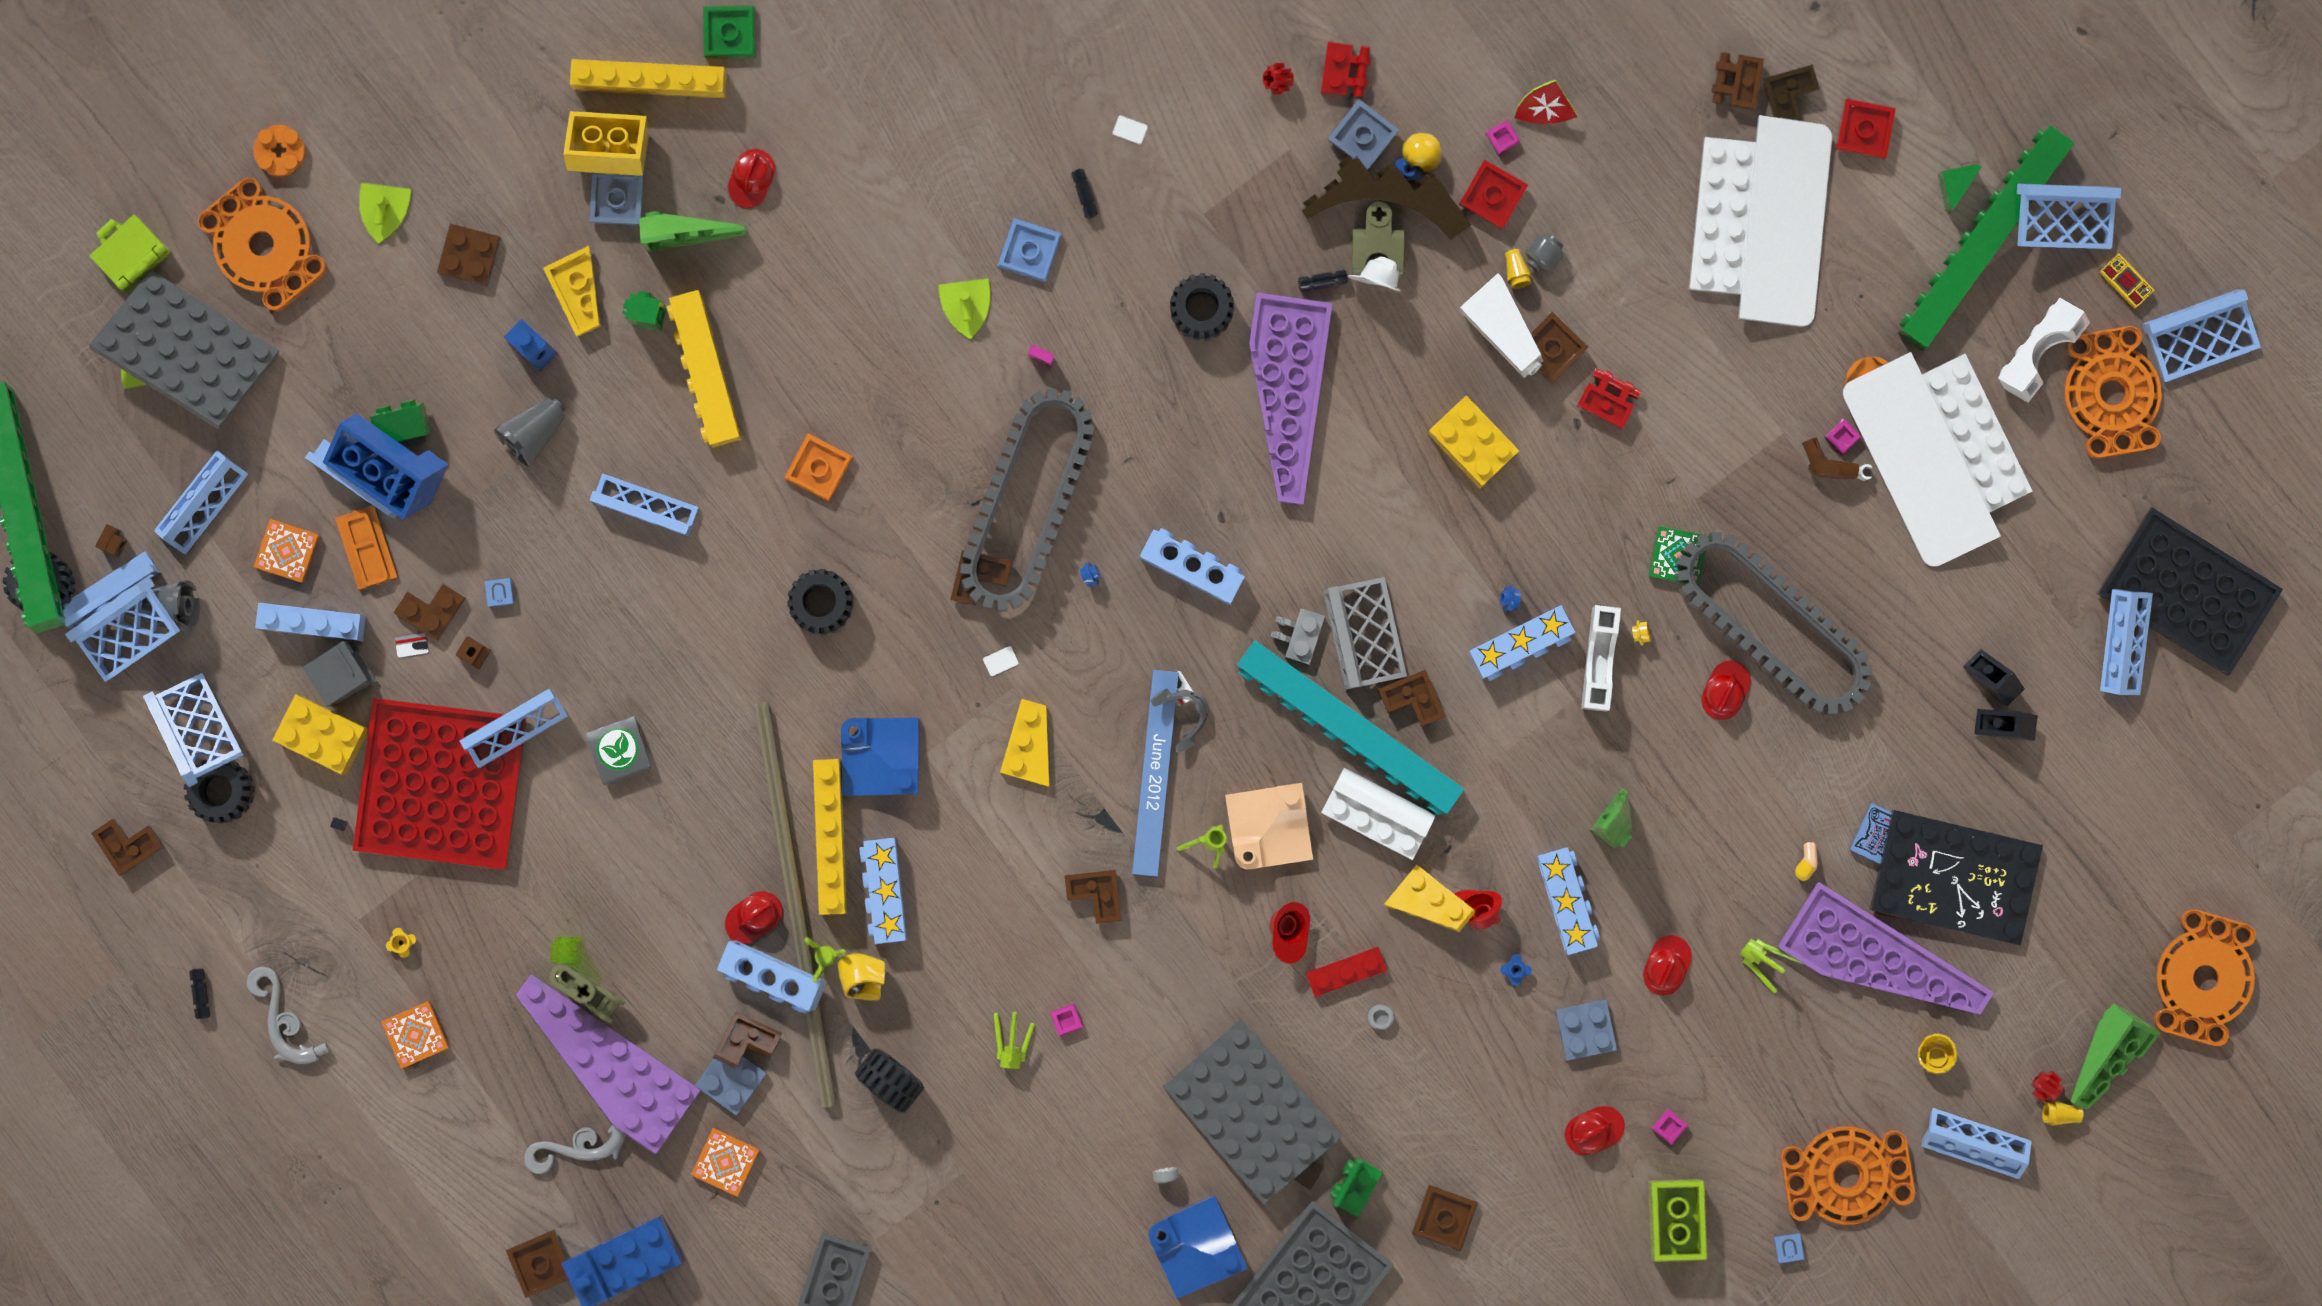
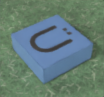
[485,578,514,607]
[1773,1233,1804,1263]

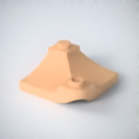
[1225,783,1313,869]

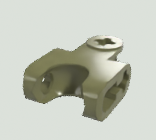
[1351,201,1404,279]
[549,964,626,1023]

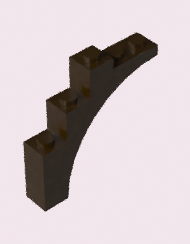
[1302,155,1471,241]

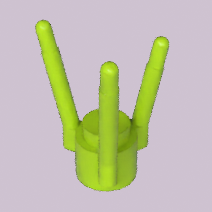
[1176,825,1227,869]
[804,938,846,982]
[1739,938,1802,993]
[994,1012,1035,1069]

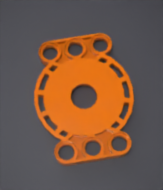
[198,177,327,312]
[2064,326,2162,459]
[2153,910,2256,1046]
[1780,1126,1915,1225]

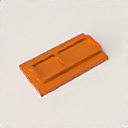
[335,505,398,591]

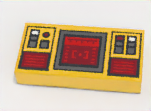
[2099,254,2154,309]

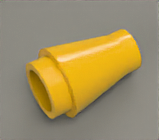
[1505,249,1532,289]
[2042,1101,2083,1126]

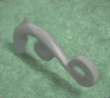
[246,967,330,1064]
[524,1125,627,1174]

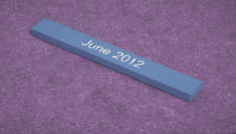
[1132,670,1179,877]

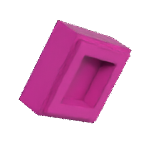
[1485,120,1521,156]
[1028,345,1055,367]
[1824,419,1862,455]
[1050,1003,1083,1037]
[1651,1108,1688,1145]

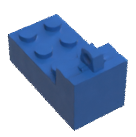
[322,413,449,520]
[562,1215,684,1306]

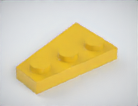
[543,246,600,337]
[1000,699,1050,787]
[1384,865,1476,932]

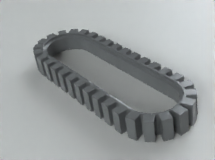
[960,388,1094,612]
[1674,532,1872,714]

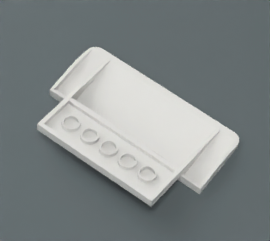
[1689,115,1832,326]
[1843,352,2032,566]

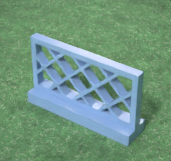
[2017,184,2121,249]
[2142,290,2261,382]
[65,577,180,682]
[143,673,243,787]

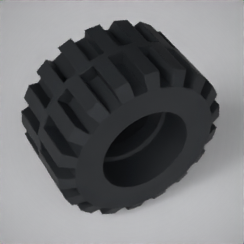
[1170,273,1234,341]
[3,552,76,612]
[787,569,854,635]
[184,758,255,823]
[855,1048,924,1113]

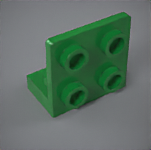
[1329,1156,1383,1217]

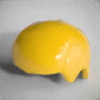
[1403,133,1442,172]
[1918,1034,1958,1075]

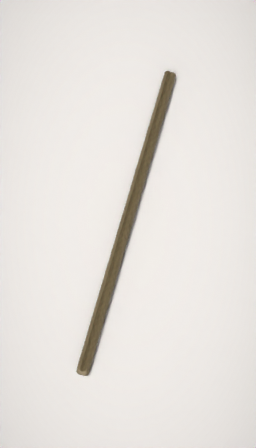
[755,702,836,1108]

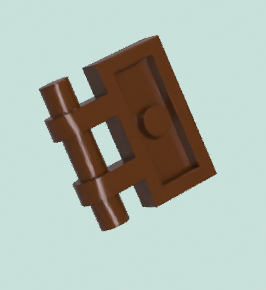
[1711,52,1764,110]

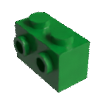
[622,291,667,332]
[370,399,431,442]

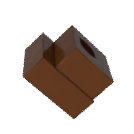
[95,524,128,557]
[455,636,491,670]

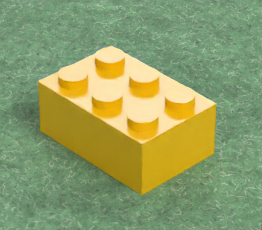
[563,111,649,176]
[1427,395,1519,489]
[273,694,369,775]

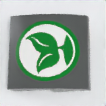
[586,716,652,785]

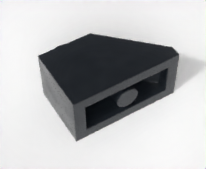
[1963,649,2025,707]
[1974,709,2038,741]

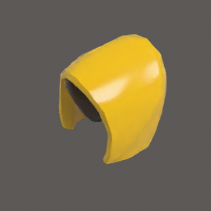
[838,953,885,1001]

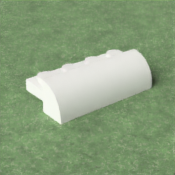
[1321,768,1435,860]

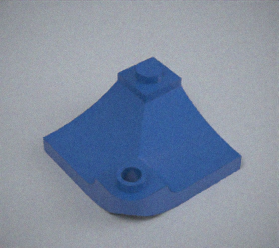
[841,718,920,796]
[1149,1195,1247,1299]

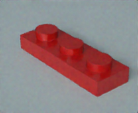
[1306,947,1387,997]

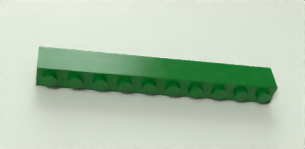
[1898,125,2075,351]
[0,382,66,633]

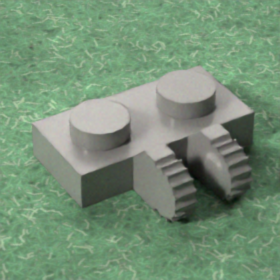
[1270,608,1325,665]

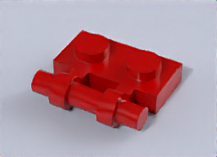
[1320,42,1372,98]
[1577,368,1641,429]

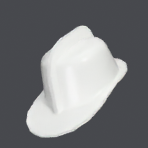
[1348,257,1401,291]

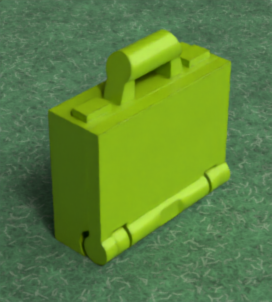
[90,214,172,294]

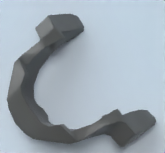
[1151,688,1209,753]

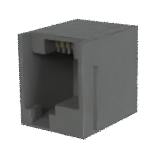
[302,641,377,707]

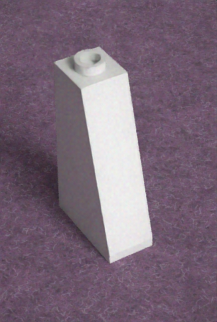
[1460,274,1543,378]

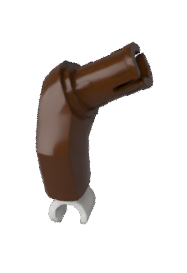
[1802,437,1872,481]

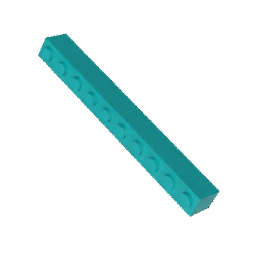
[1236,640,1464,816]

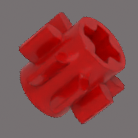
[1262,63,1294,95]
[2031,1071,2064,1102]

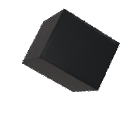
[330,817,348,831]

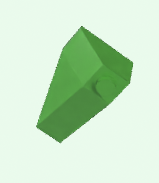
[639,211,748,252]
[1590,789,1632,849]
[2071,1004,2161,1110]

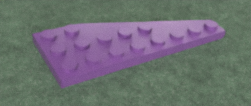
[1249,293,1332,505]
[1777,882,1994,1014]
[516,974,701,1155]

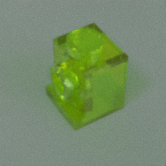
[551,937,581,963]

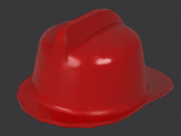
[728,149,775,208]
[1701,660,1751,720]
[1453,890,1502,930]
[725,891,782,944]
[1269,902,1310,964]
[1643,935,1692,996]
[1565,1106,1625,1156]

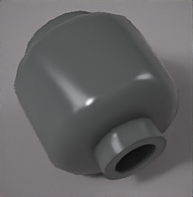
[1526,234,1564,272]

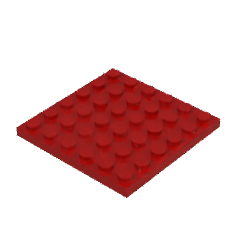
[352,698,527,870]

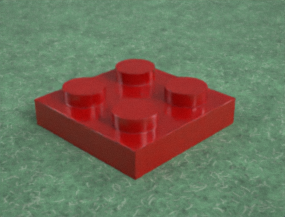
[1835,98,1896,159]
[1459,159,1528,230]

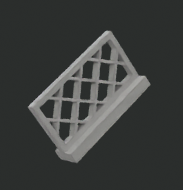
[1323,577,1407,690]

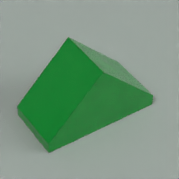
[1938,164,1982,213]

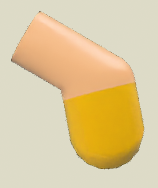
[1795,843,1818,881]

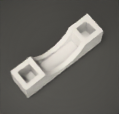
[1998,298,2090,403]
[1581,605,1621,712]

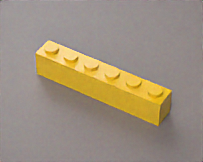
[570,59,727,98]
[667,290,742,448]
[813,759,847,915]

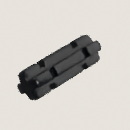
[1071,169,1098,218]
[1298,270,1348,291]
[189,968,210,1019]

